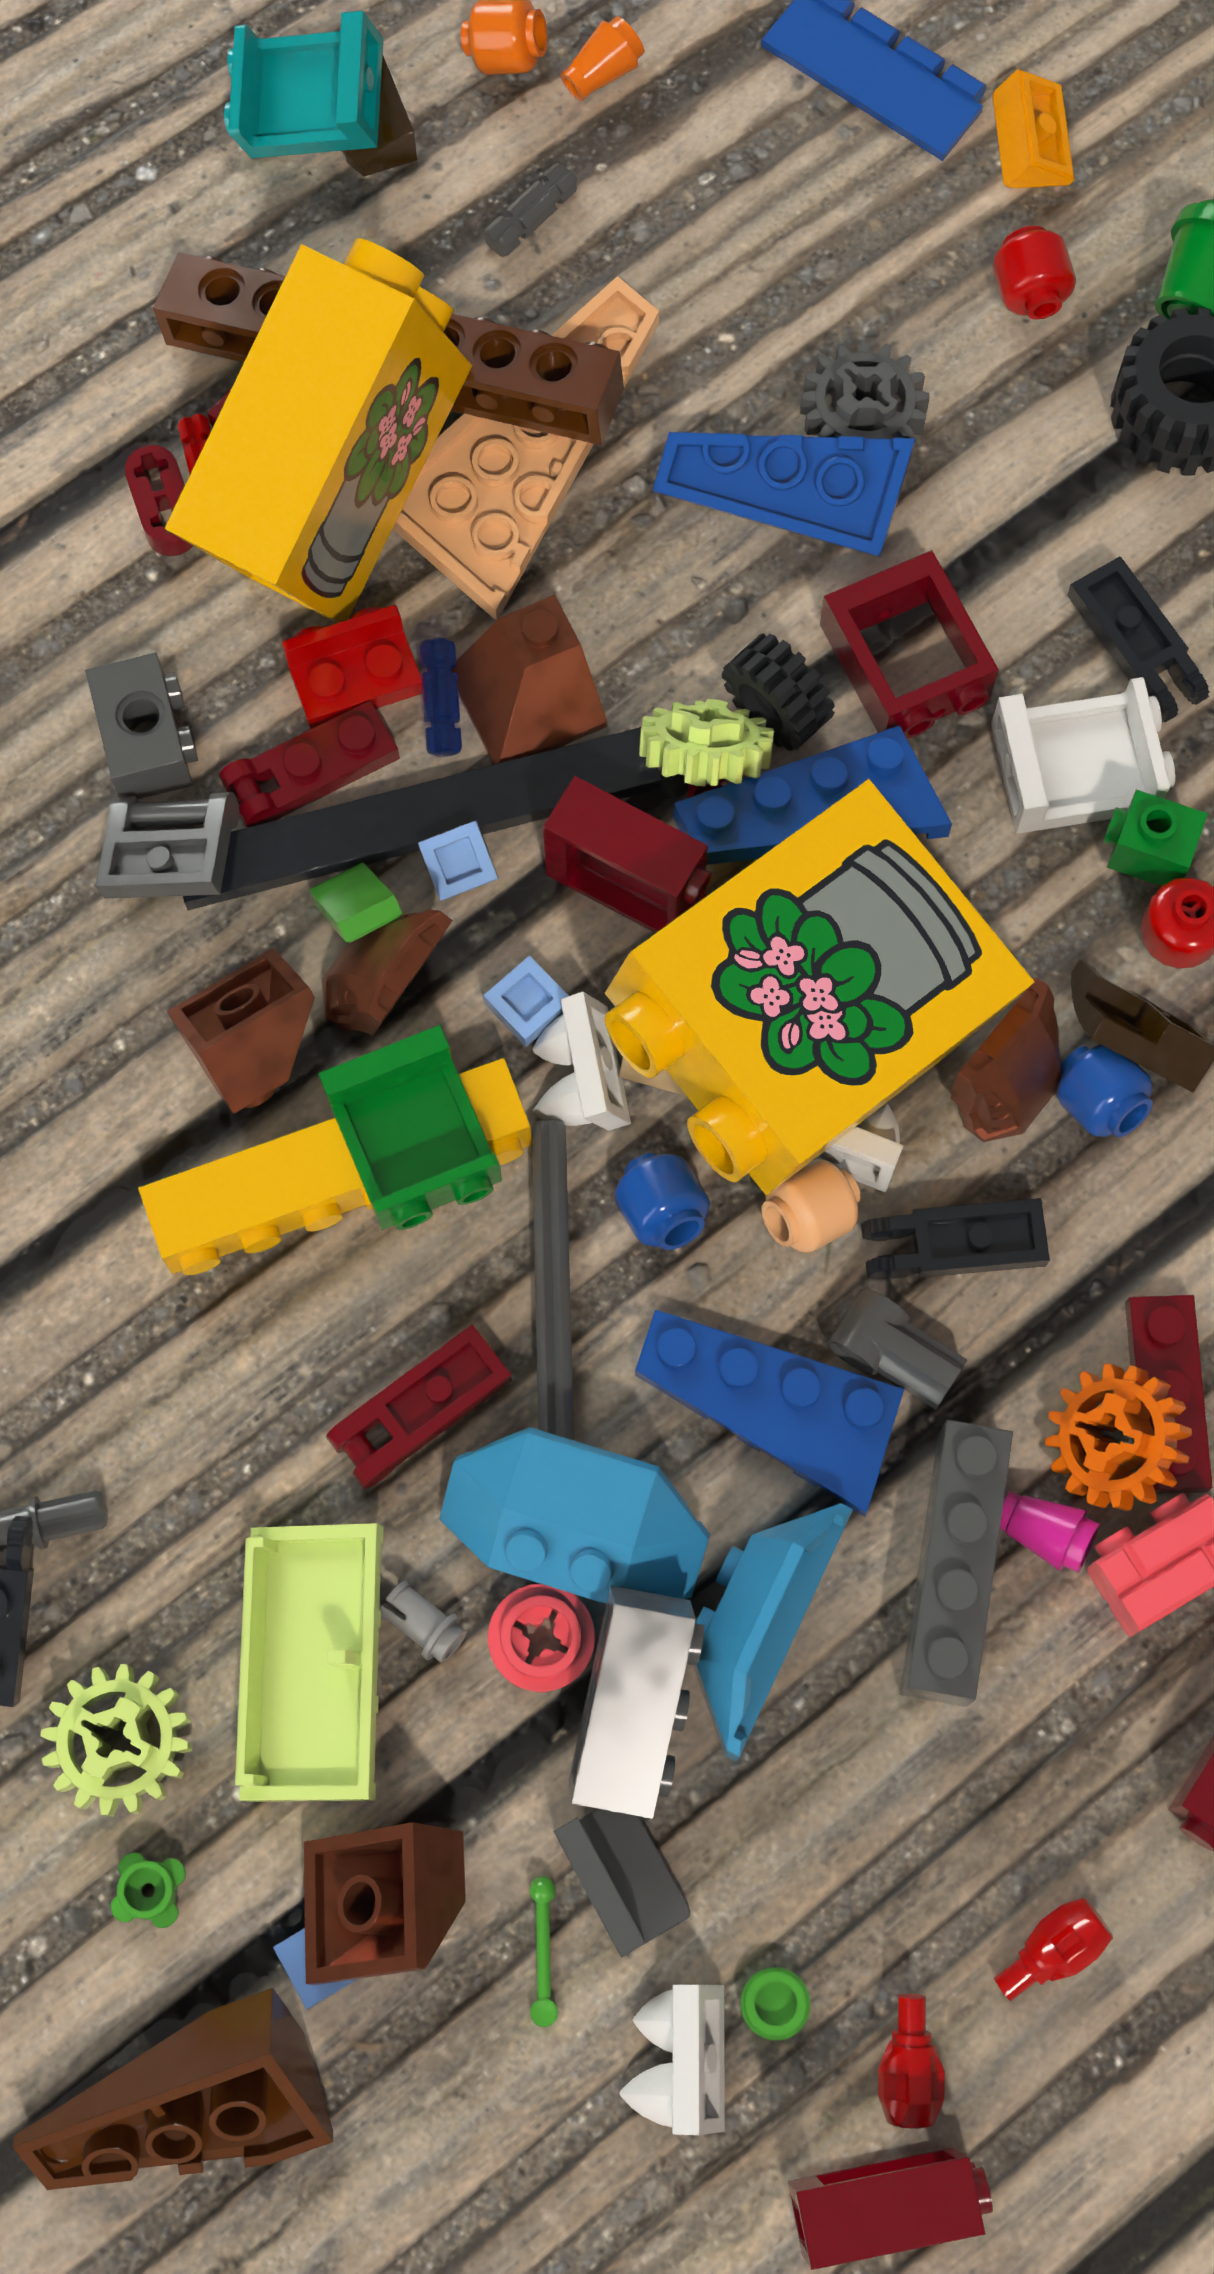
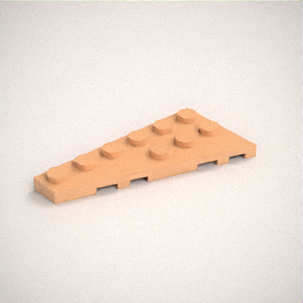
[393,276,659,621]

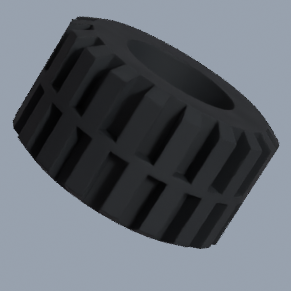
[1110,308,1214,476]

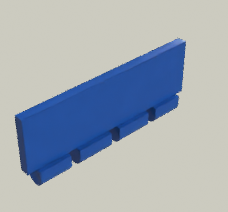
[761,0,987,161]

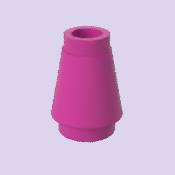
[1000,1491,1100,1573]

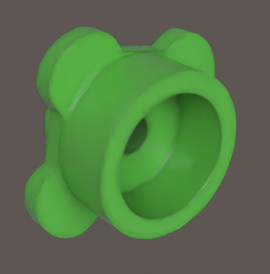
[111,1852,186,1928]

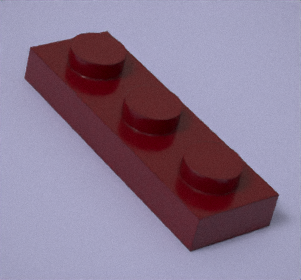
[1125,1295,1213,1494]

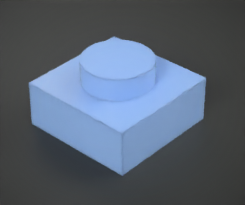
[418,820,499,901]
[483,955,569,1047]

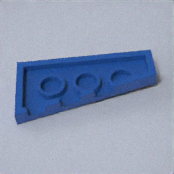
[652,432,916,558]
[673,726,952,865]
[635,1310,904,1517]

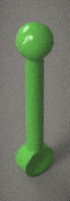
[529,1876,558,2027]

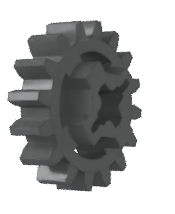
[800,340,930,439]

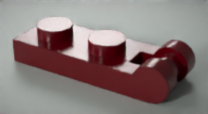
[219,700,400,828]
[326,1324,512,1489]

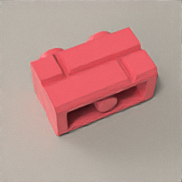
[1086,1492,1214,1638]

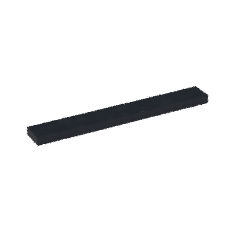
[183,727,661,910]

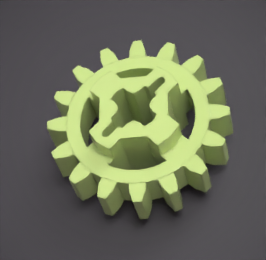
[639,699,774,786]
[40,1664,193,1817]

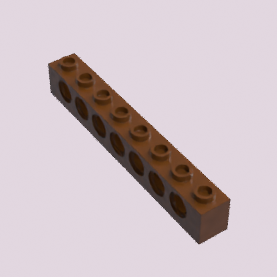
[153,252,624,446]

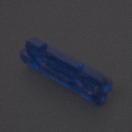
[420,637,462,757]

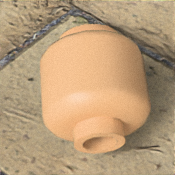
[762,1158,860,1253]

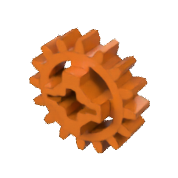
[1045,1363,1192,1511]

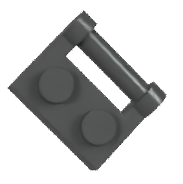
[95,792,239,899]

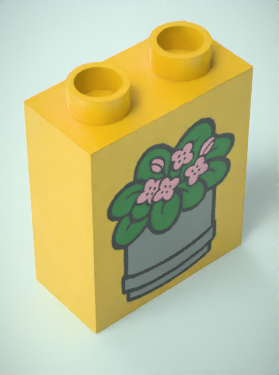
[164,238,473,623]
[604,779,1034,1196]

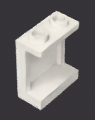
[991,677,1175,834]

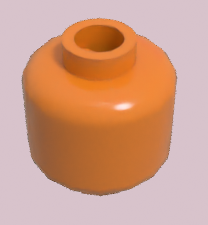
[460,0,548,76]

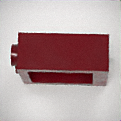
[820,550,999,739]
[543,776,712,933]
[788,2147,993,2270]

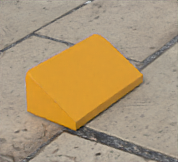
[993,69,1074,188]

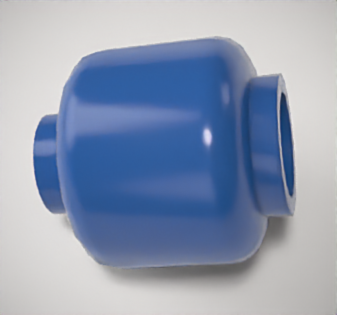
[1057,1044,1153,1137]
[615,1153,710,1250]

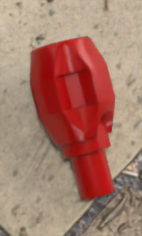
[994,1898,1113,2001]
[878,1994,945,2129]

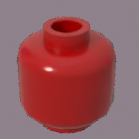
[993,225,1076,320]
[1141,877,1214,969]

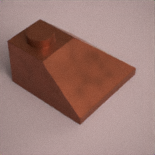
[447,594,607,765]
[167,948,315,1114]
[304,1822,466,1985]

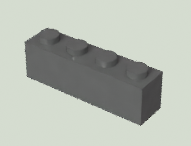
[900,1420,1013,1707]

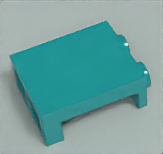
[224,10,384,159]

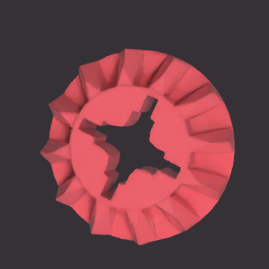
[488,1583,595,1693]

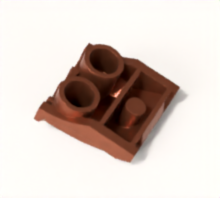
[322,909,453,1036]
[950,977,1061,1142]

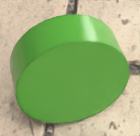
[740,1967,810,2040]

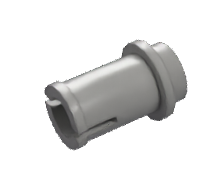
[380,1581,467,1663]

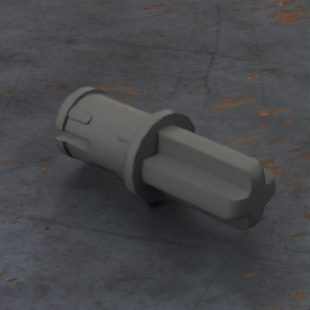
[0,1490,108,1552]

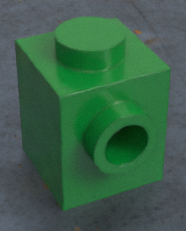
[1103,789,1208,886]

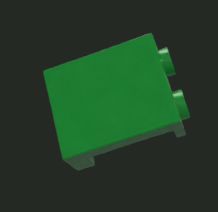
[318,1025,502,1230]

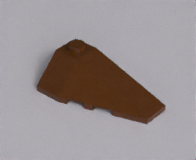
[13,1988,333,2190]

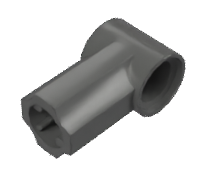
[826,1288,967,1410]

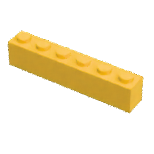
[138,1058,532,1275]

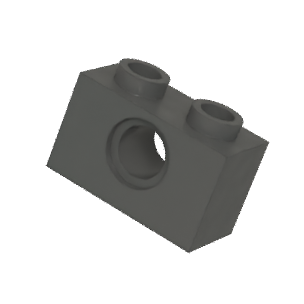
[85,652,198,799]

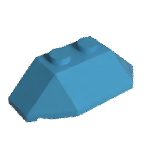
[439,1427,710,1604]
[693,1503,853,1762]

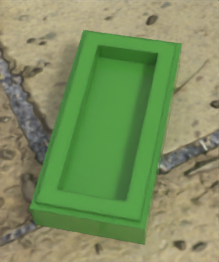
[309,862,403,943]

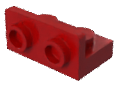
[282,605,424,729]

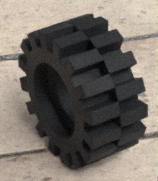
[722,633,835,751]

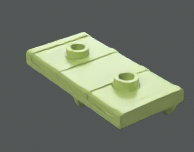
[235,1523,384,1802]

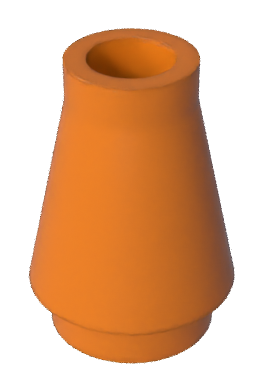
[560,16,645,101]

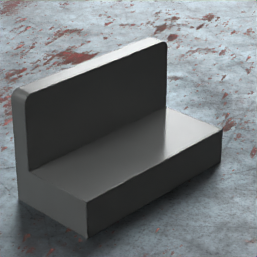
[553,1809,691,1958]

